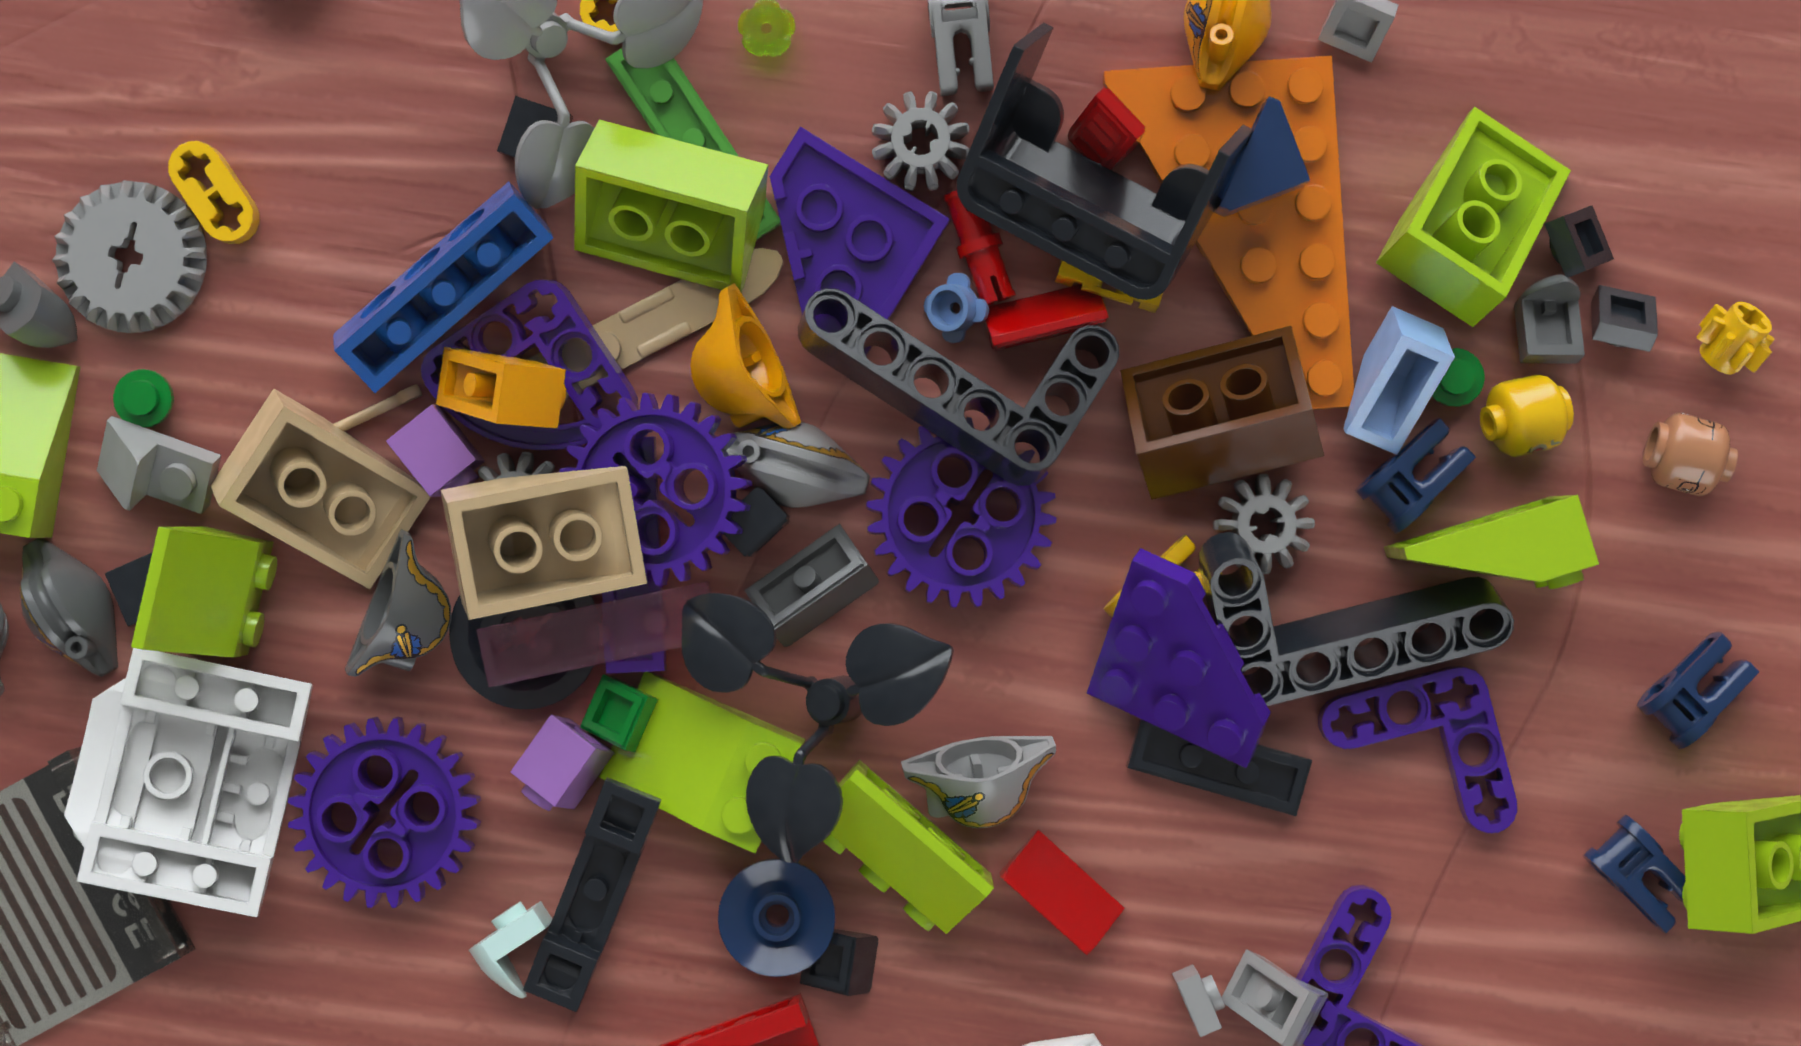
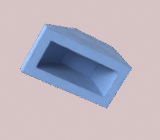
[1344,306,1455,455]

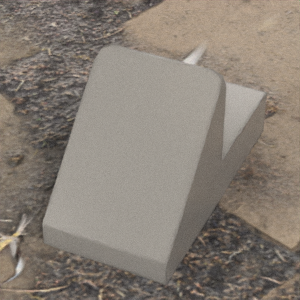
[97,416,221,514]
[1222,949,1328,1046]

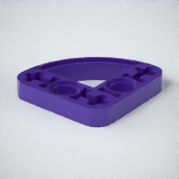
[421,280,638,450]

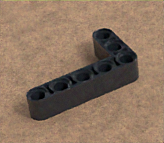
[798,289,1119,486]
[1199,532,1514,706]

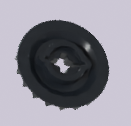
[449,595,602,709]

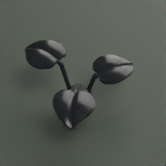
[682,593,954,863]

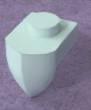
[469,901,552,999]

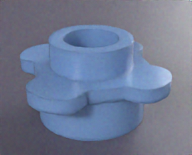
[924,273,989,343]

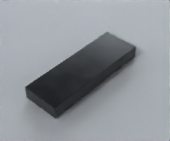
[1126,719,1312,816]

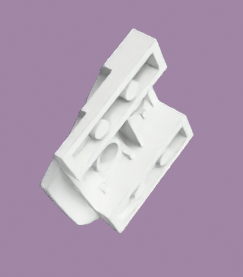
[64,648,313,917]

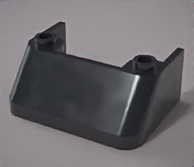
[957,22,1254,300]

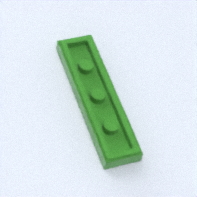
[605,48,781,241]

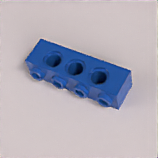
[333,181,554,393]

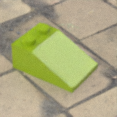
[1376,106,1571,327]
[0,353,80,538]
[1384,495,1599,589]
[131,527,277,658]
[599,672,806,854]
[1679,795,1801,934]

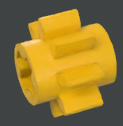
[1696,302,1774,375]

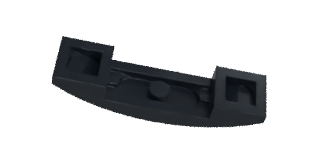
[523,777,662,1012]

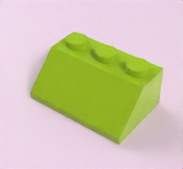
[574,119,768,293]
[823,759,994,934]

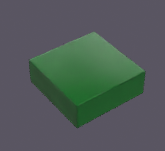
[580,674,658,752]

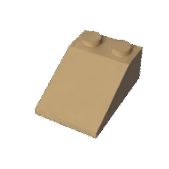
[210,389,431,589]
[441,466,647,620]

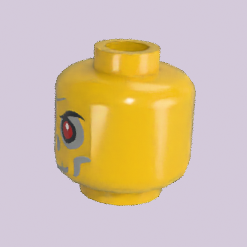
[1480,375,1574,457]

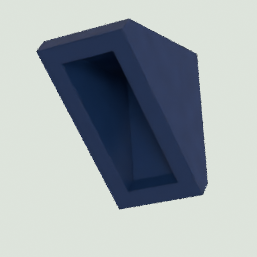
[1214,96,1310,217]

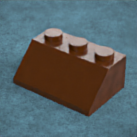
[1120,326,1325,500]

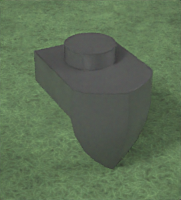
[0,261,78,348]
[1514,275,1585,364]

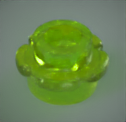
[738,0,796,57]

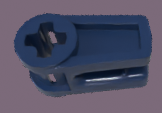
[1355,418,1476,534]
[1637,632,1759,749]
[1583,814,1686,933]

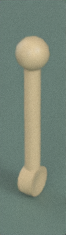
[313,384,422,441]

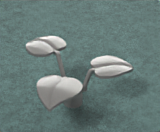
[459,0,703,209]

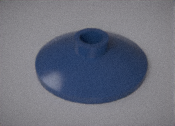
[718,859,835,977]

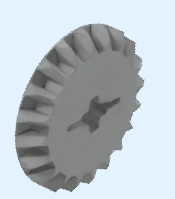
[52,180,207,333]

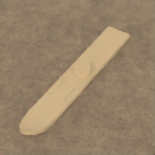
[487,248,783,439]

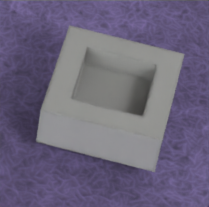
[1318,0,1398,63]
[1172,964,1225,1037]

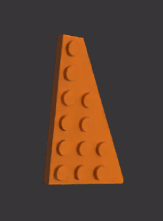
[1103,56,1354,410]

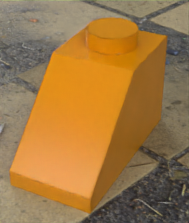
[436,347,566,428]

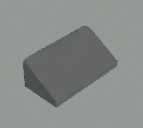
[744,524,879,647]

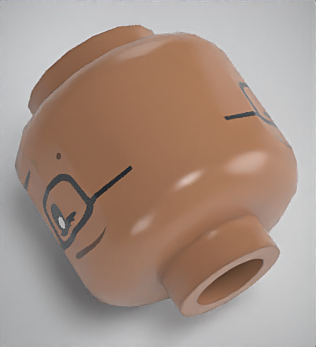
[1643,412,1738,496]

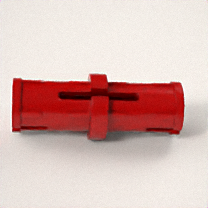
[943,190,1016,306]

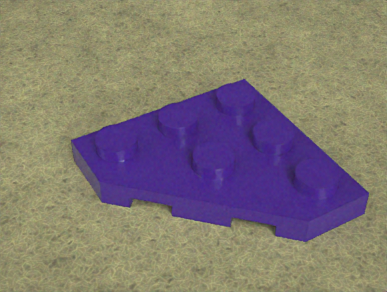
[769,126,950,356]
[1086,548,1271,768]

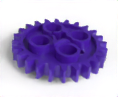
[559,393,752,586]
[866,417,1057,608]
[288,717,481,908]

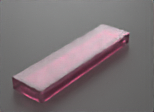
[477,581,712,687]

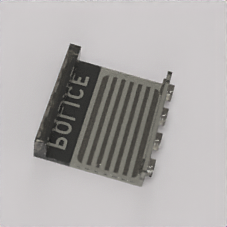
[0,747,196,1046]

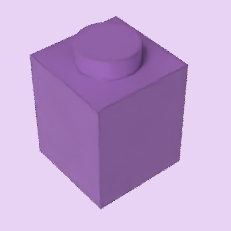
[386,404,485,497]
[510,714,614,811]

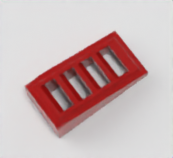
[1068,87,1145,170]

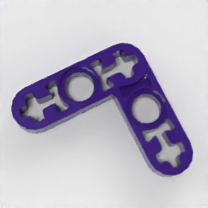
[1318,666,1518,833]
[1296,885,1423,1046]

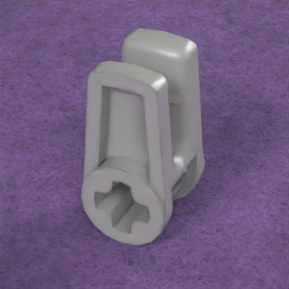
[927,0,994,96]

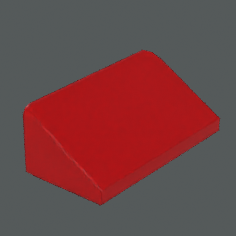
[985,284,1109,351]
[999,829,1125,956]

